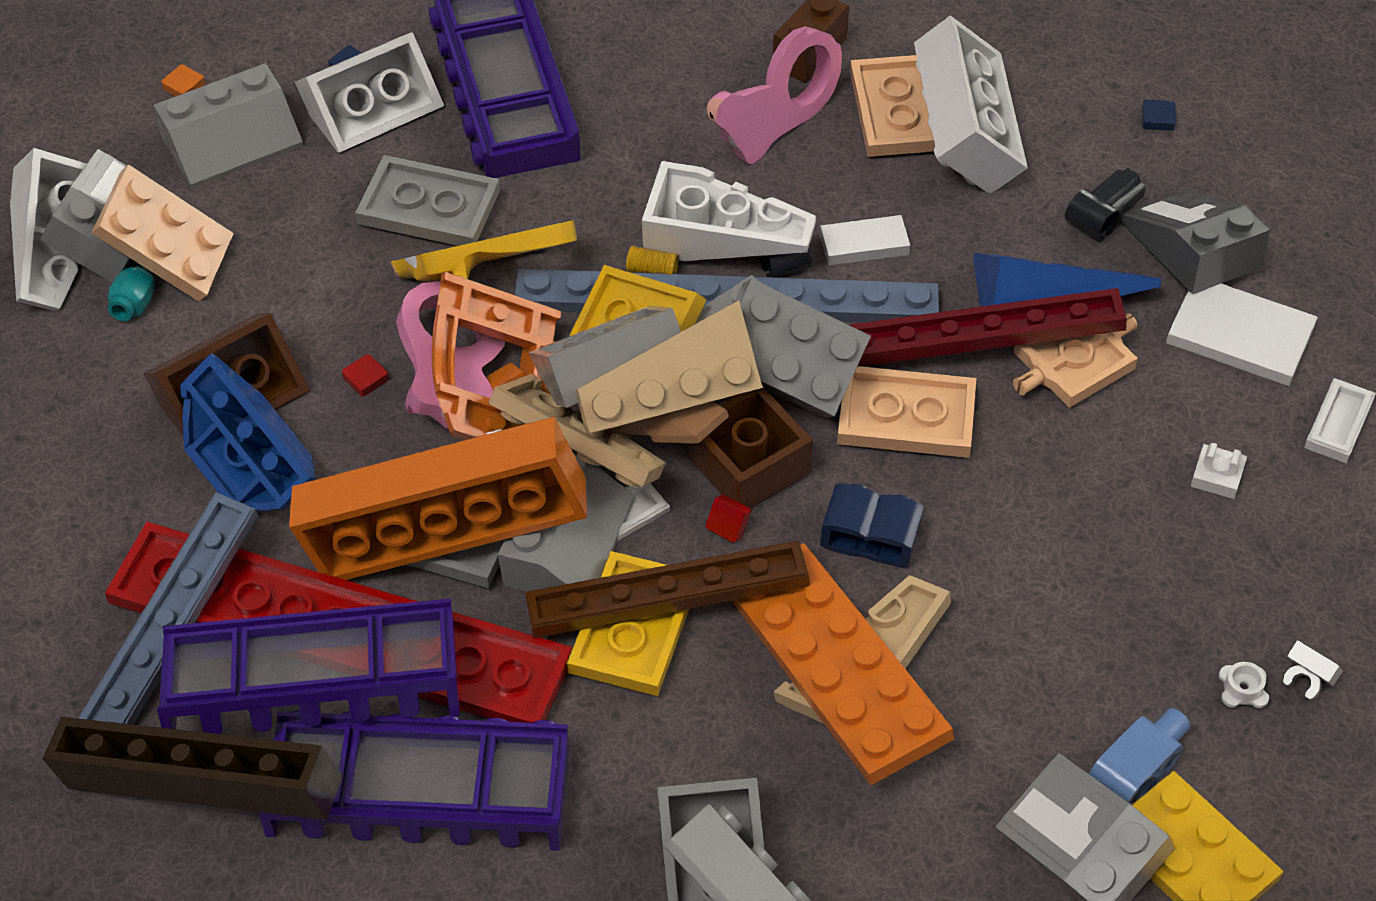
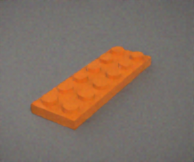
[732,543,954,786]

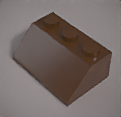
[143,313,310,436]

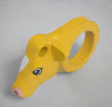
[390,220,577,282]

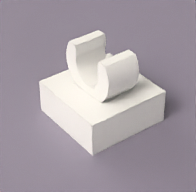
[1191,443,1247,499]
[1283,640,1343,700]

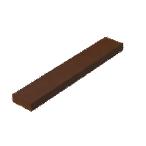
[525,540,810,638]

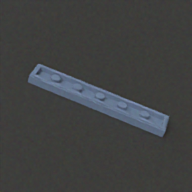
[78,492,259,725]

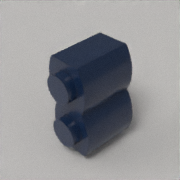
[820,483,924,568]

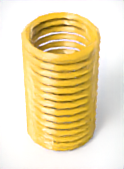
[626,245,679,275]

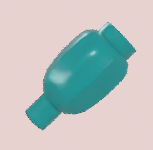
[107,264,155,322]

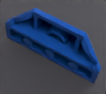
[181,354,315,512]

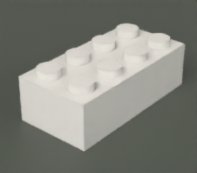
[914,16,1028,193]

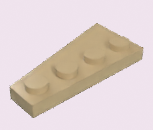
[575,300,763,434]
[489,374,666,487]
[774,575,951,724]

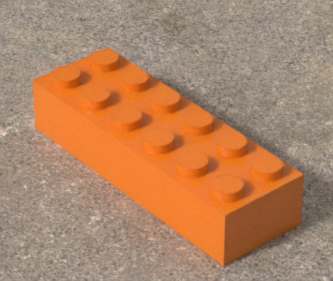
[289,417,587,580]

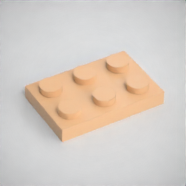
[850,55,935,157]
[91,164,233,301]
[837,366,976,458]

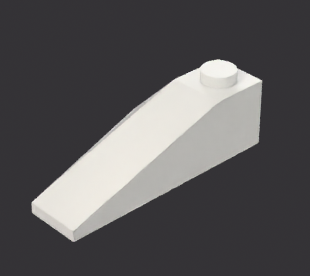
[10,148,87,311]
[642,161,816,261]

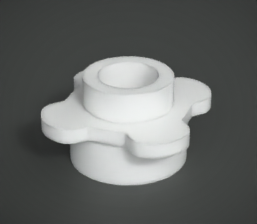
[1219,662,1269,708]

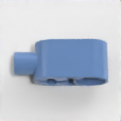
[1089,708,1190,805]

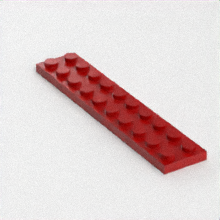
[105,521,573,723]

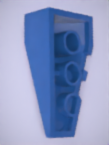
[973,252,1161,306]

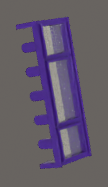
[428,0,581,178]
[157,599,460,734]
[259,710,569,851]

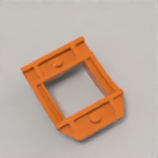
[432,272,561,440]

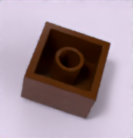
[687,386,813,508]

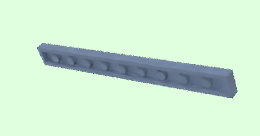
[515,269,939,323]

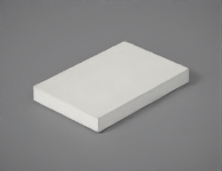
[1166,284,1318,386]

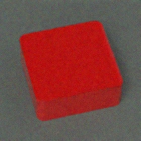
[342,354,389,397]
[705,494,751,543]

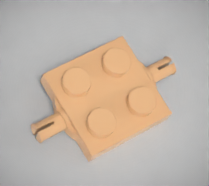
[1013,313,1138,408]

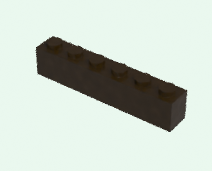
[42,717,343,820]

